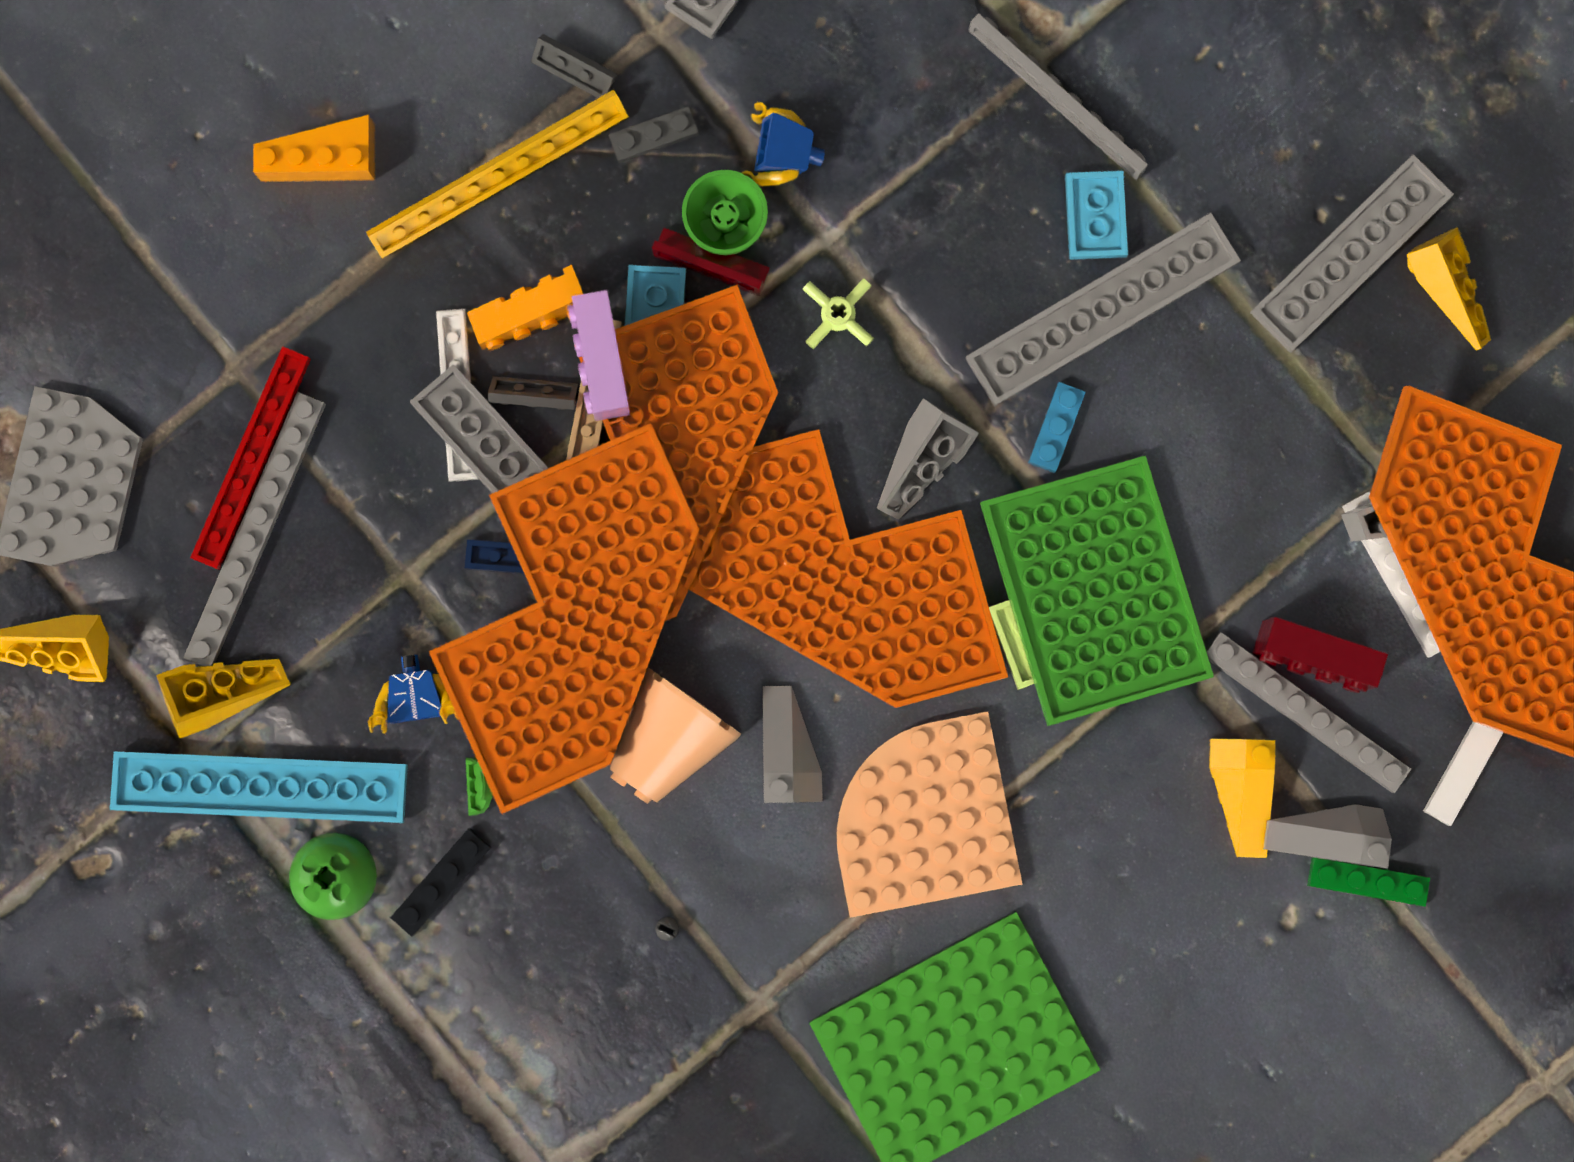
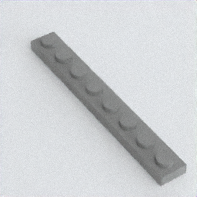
[969,13,1148,180]
[1206,632,1412,793]

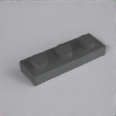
[531,34,617,98]
[608,106,699,163]
[488,376,578,410]

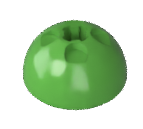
[682,170,768,255]
[289,833,377,920]

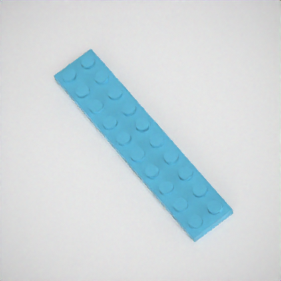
[110,751,408,823]

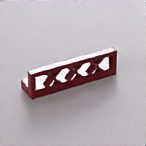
[652,228,770,296]

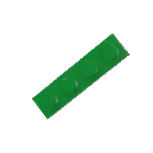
[1307,857,1430,907]

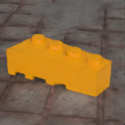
[253,115,375,182]
[467,265,583,351]

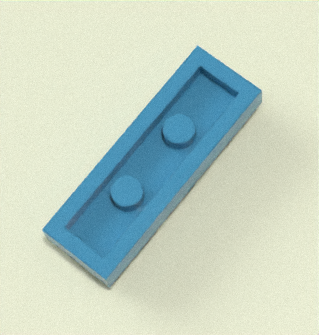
[1028,382,1086,473]

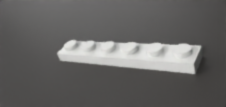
[1342,492,1440,658]

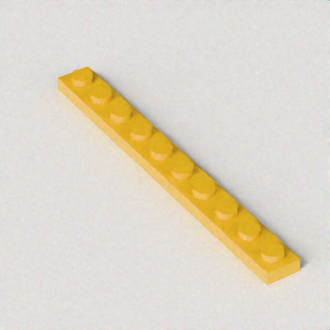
[366,90,628,258]

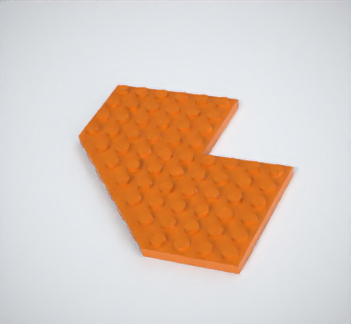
[574,285,778,621]
[1369,385,1574,758]
[429,423,699,814]
[689,429,1008,708]

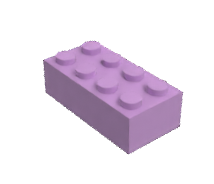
[568,290,630,421]

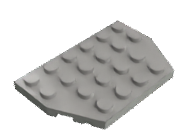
[0,386,143,567]

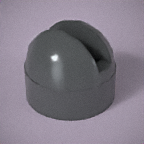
[655,917,679,941]

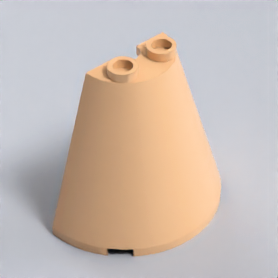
[610,667,741,804]

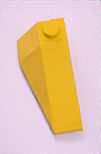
[1406,227,1491,350]
[0,615,109,682]
[156,659,290,739]
[1209,739,1275,858]

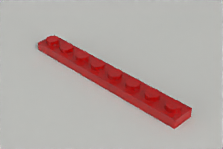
[190,346,311,570]

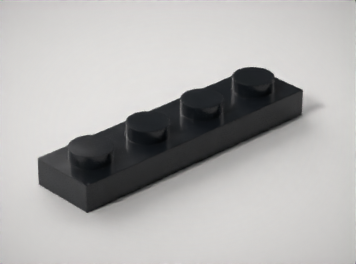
[390,828,491,937]

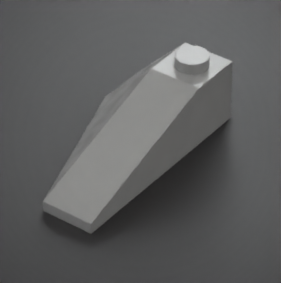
[877,398,979,520]
[763,686,823,803]
[1263,804,1392,869]

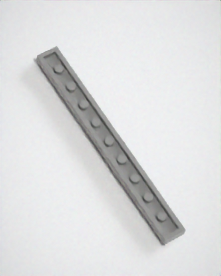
[183,392,326,666]

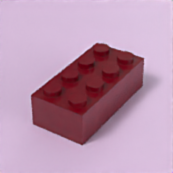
[1252,617,1388,693]

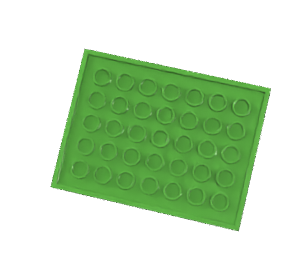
[980,456,1214,726]
[809,911,1100,1162]

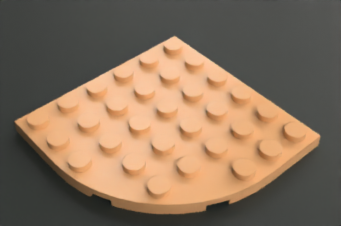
[837,712,1022,918]

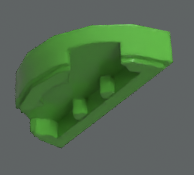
[465,757,493,816]

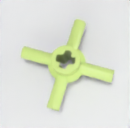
[803,278,874,349]

